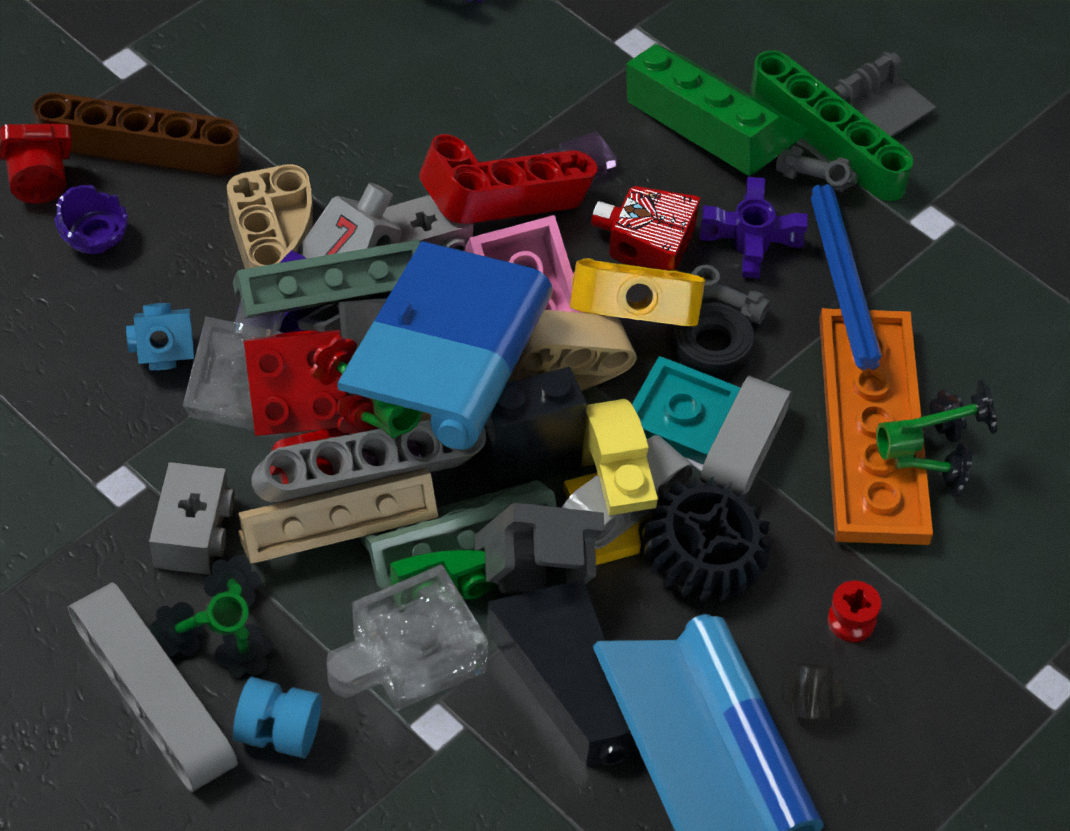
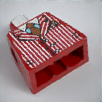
[591,186,700,271]

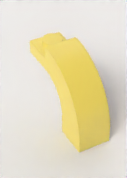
[581,399,658,516]

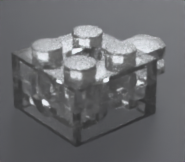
[183,300,284,437]
[327,564,488,711]

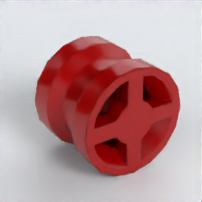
[827,580,881,642]

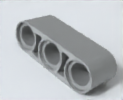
[700,376,792,496]
[562,435,694,549]

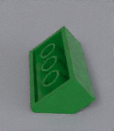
[626,44,807,176]

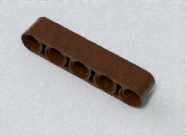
[33,93,241,175]

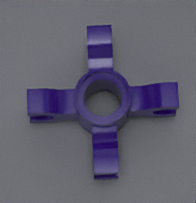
[700,177,808,278]

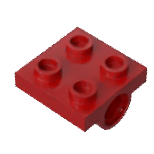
[244,330,349,436]

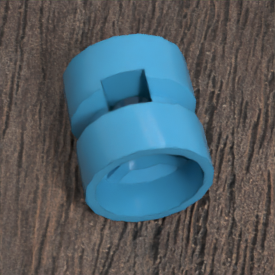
[233,677,322,759]

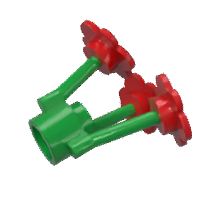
[310,335,422,438]

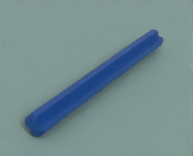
[810,184,882,371]

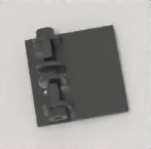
[831,52,936,137]

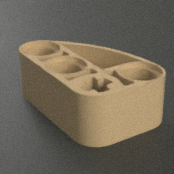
[227,164,313,269]
[507,310,637,391]

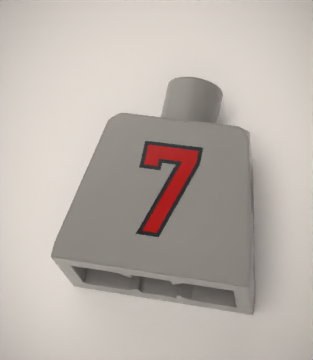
[297,182,402,258]

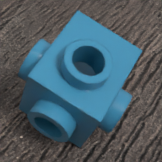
[126,303,194,370]

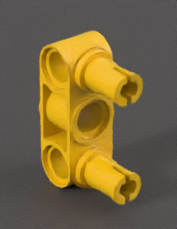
[569,258,706,326]

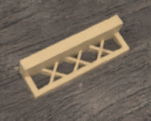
[238,468,438,564]

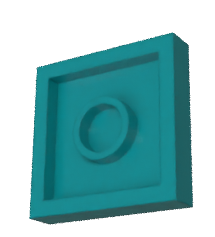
[632,356,741,465]

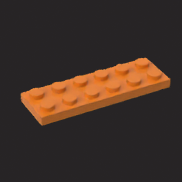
[819,308,933,545]

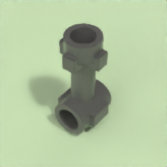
[776,145,859,192]
[691,265,770,325]

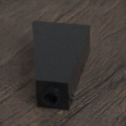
[487,579,636,767]

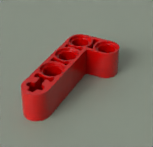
[419,134,598,224]

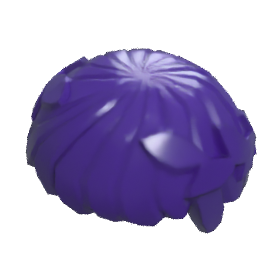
[55,185,128,254]

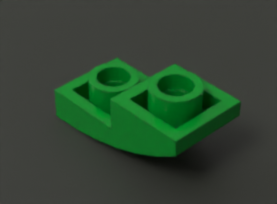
[390,550,495,608]

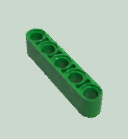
[750,50,913,201]

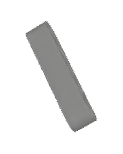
[252,419,486,502]
[68,582,237,792]

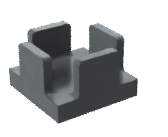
[474,502,605,594]

